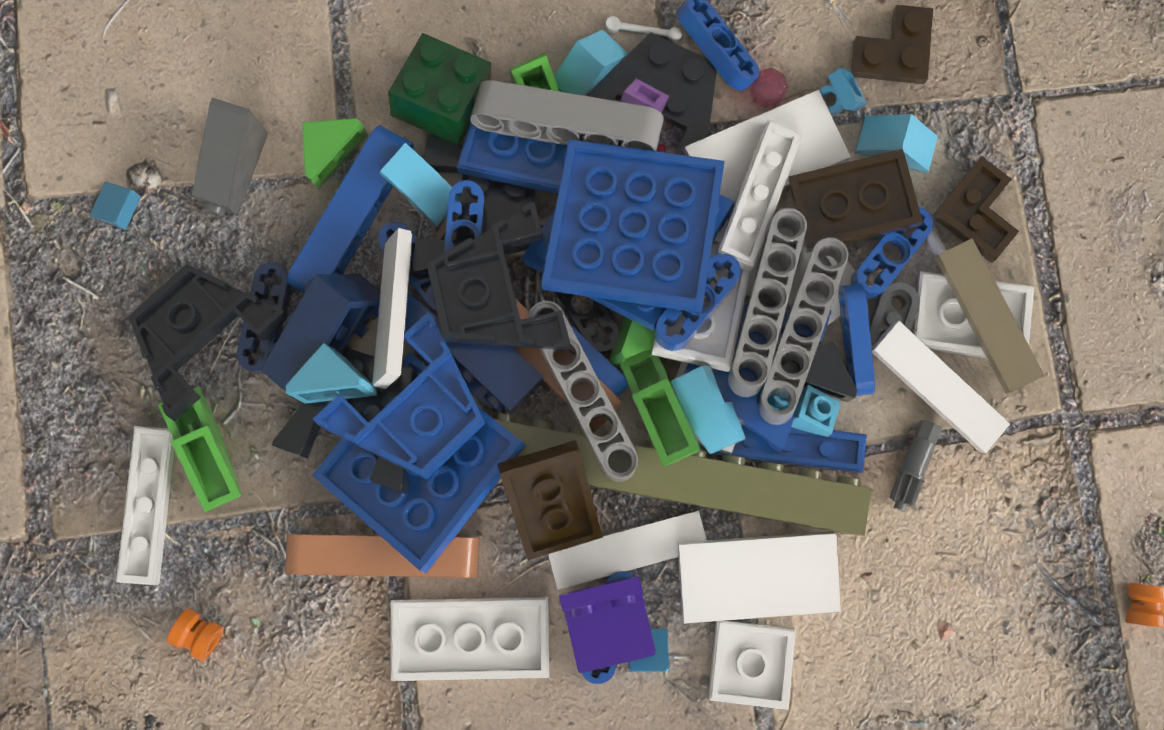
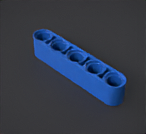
[287,125,414,293]

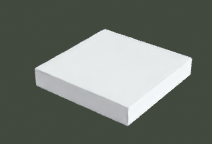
[708,620,796,710]

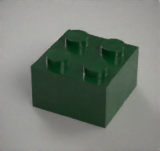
[388,33,491,145]

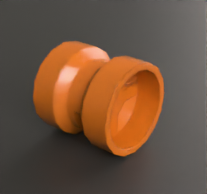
[1125,583,1164,628]
[167,608,224,662]

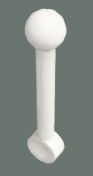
[606,16,682,42]

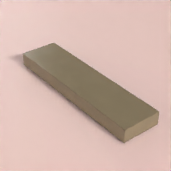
[935,238,1045,394]

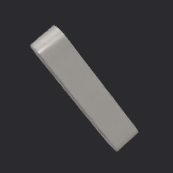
[470,80,664,151]
[728,208,807,397]
[759,237,849,425]
[528,301,638,482]

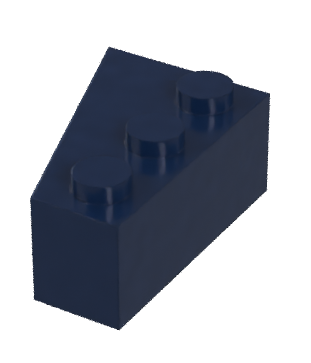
[261,274,381,399]

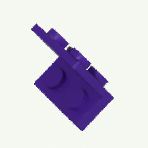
[559,575,656,673]

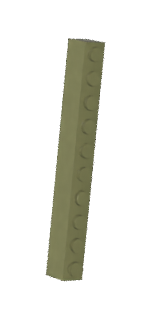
[492,412,872,536]

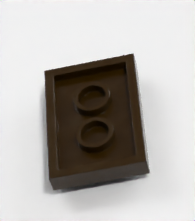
[788,149,923,253]
[497,440,603,560]

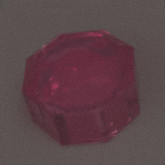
[749,68,789,108]

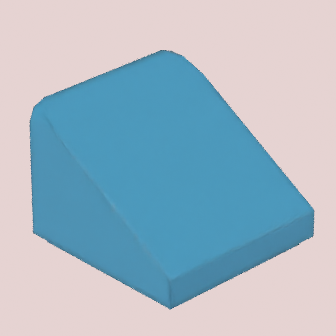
[89,182,141,230]
[628,629,669,672]

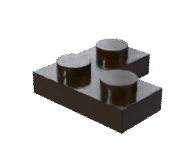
[851,5,933,84]
[932,156,1019,263]

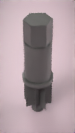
[890,420,942,512]

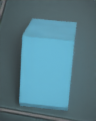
[554,30,628,96]
[855,114,938,173]
[286,343,377,404]

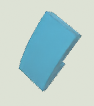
[380,143,460,227]
[671,365,746,454]
[756,377,841,437]

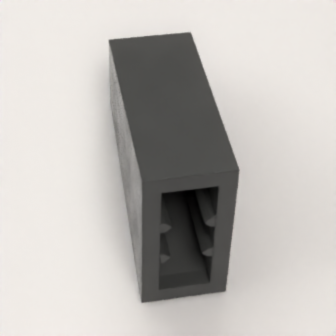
[192,98,268,217]

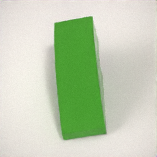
[620,348,701,467]
[157,386,242,512]

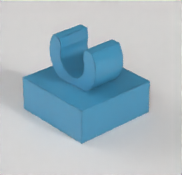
[819,68,868,114]

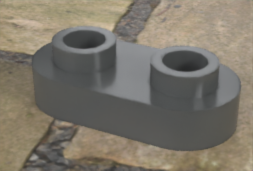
[869,282,920,347]

